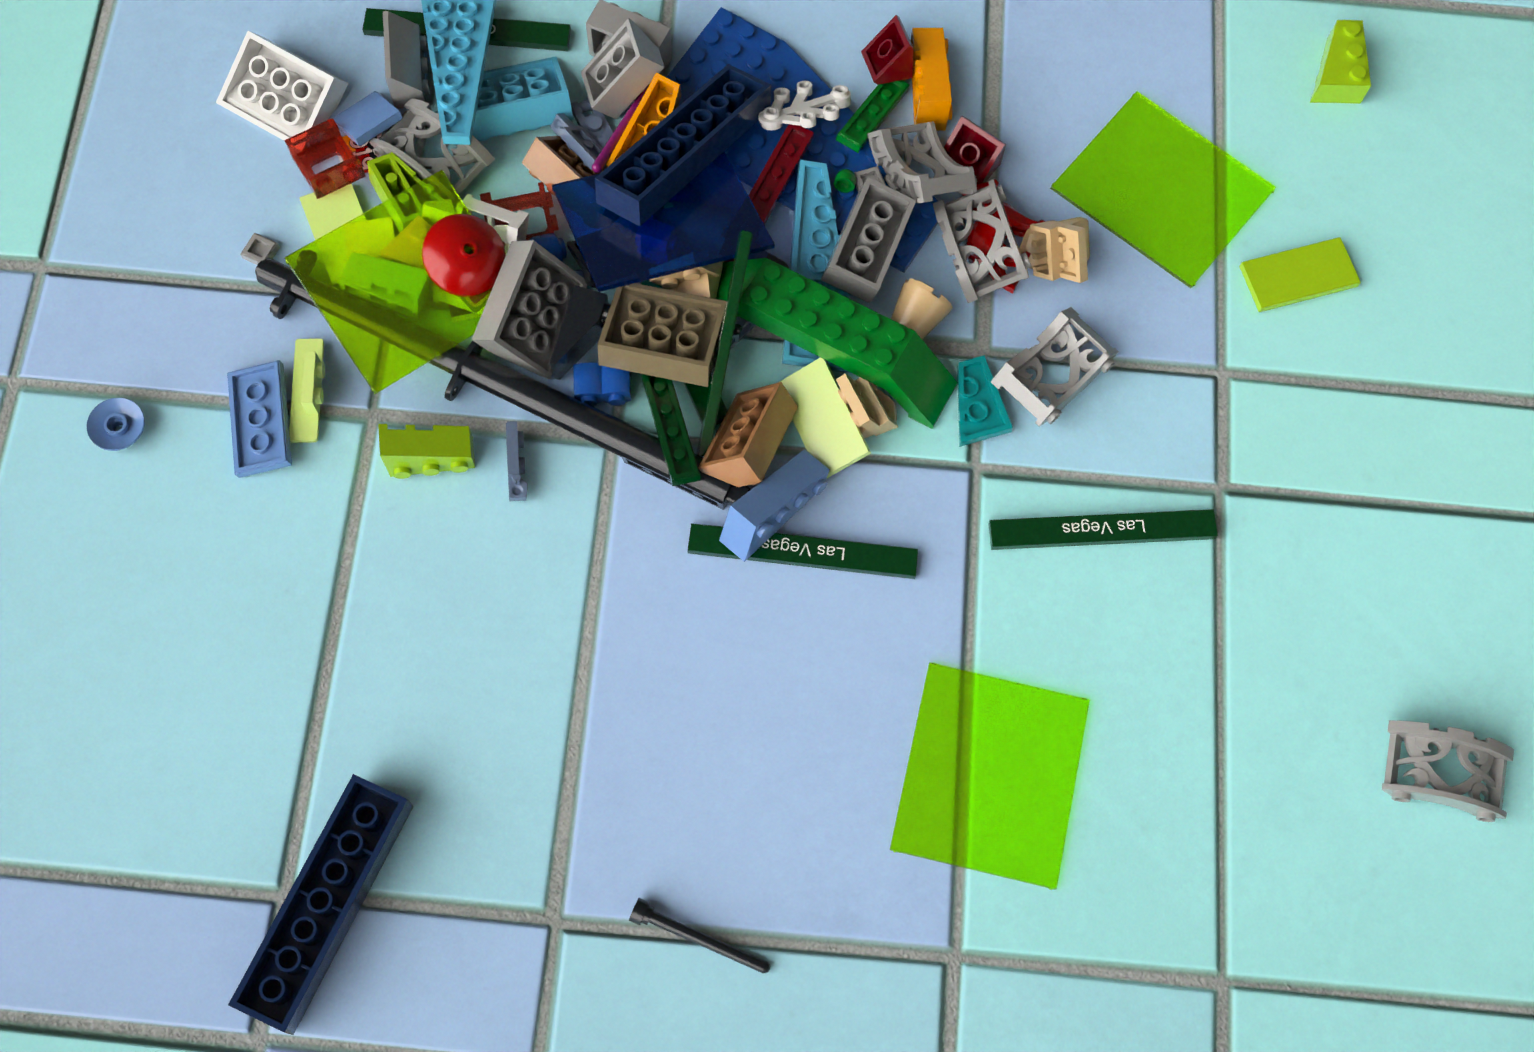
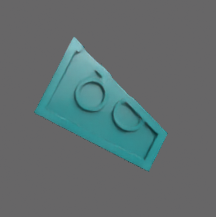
[957,355,1013,447]

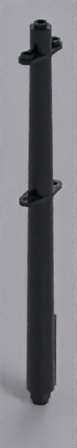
[255,250,751,510]

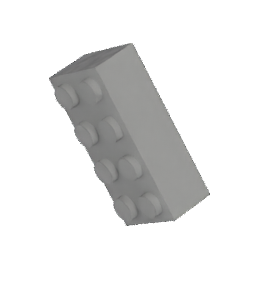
[821,177,916,303]

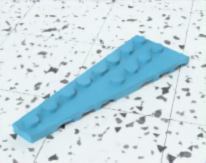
[421,0,497,145]
[782,160,851,373]

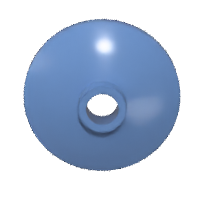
[86,398,145,451]

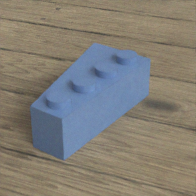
[719,449,830,562]

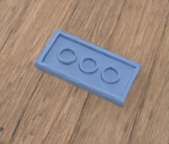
[227,360,292,478]

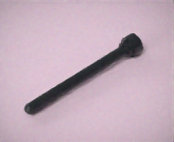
[629,898,770,973]

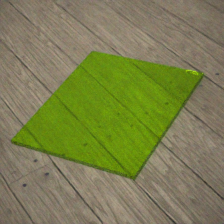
[1050,91,1276,289]
[284,170,493,394]
[890,662,1090,890]

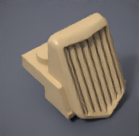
[1019,217,1090,283]
[649,251,724,299]
[836,374,898,439]

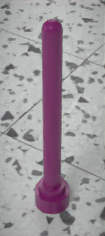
[592,85,649,173]

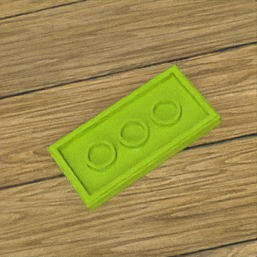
[1239,237,1361,312]

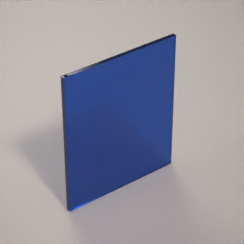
[552,151,775,292]

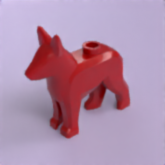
[961,179,1046,294]

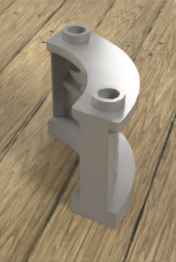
[369,99,495,203]
[868,121,977,203]
[933,179,1031,303]
[991,307,1119,427]
[1382,720,1514,822]

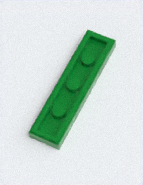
[836,80,910,153]

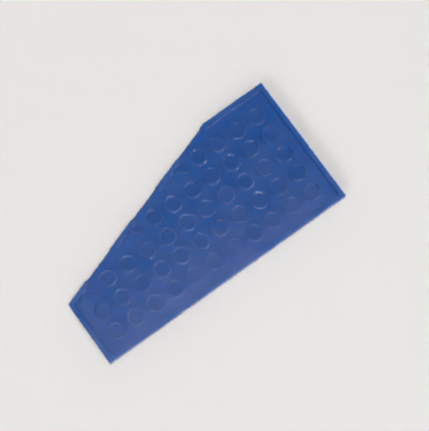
[666,7,938,273]

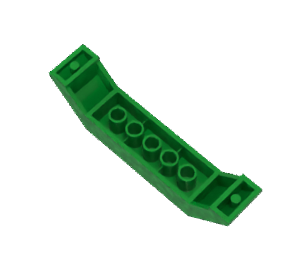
[716,258,958,429]

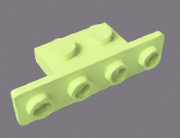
[289,339,325,443]

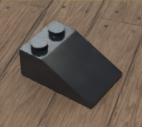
[550,285,611,380]

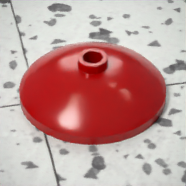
[422,214,506,297]

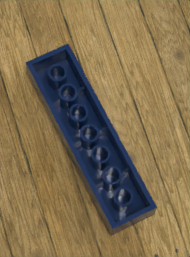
[595,64,771,226]
[228,774,414,1035]

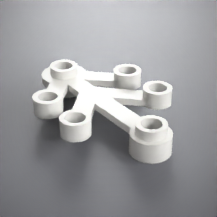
[758,81,851,131]

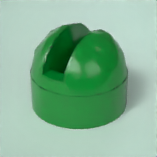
[834,169,856,193]

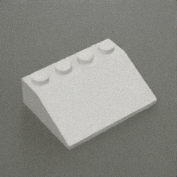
[216,31,348,151]

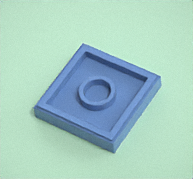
[332,91,403,147]

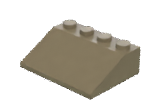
[597,280,726,387]

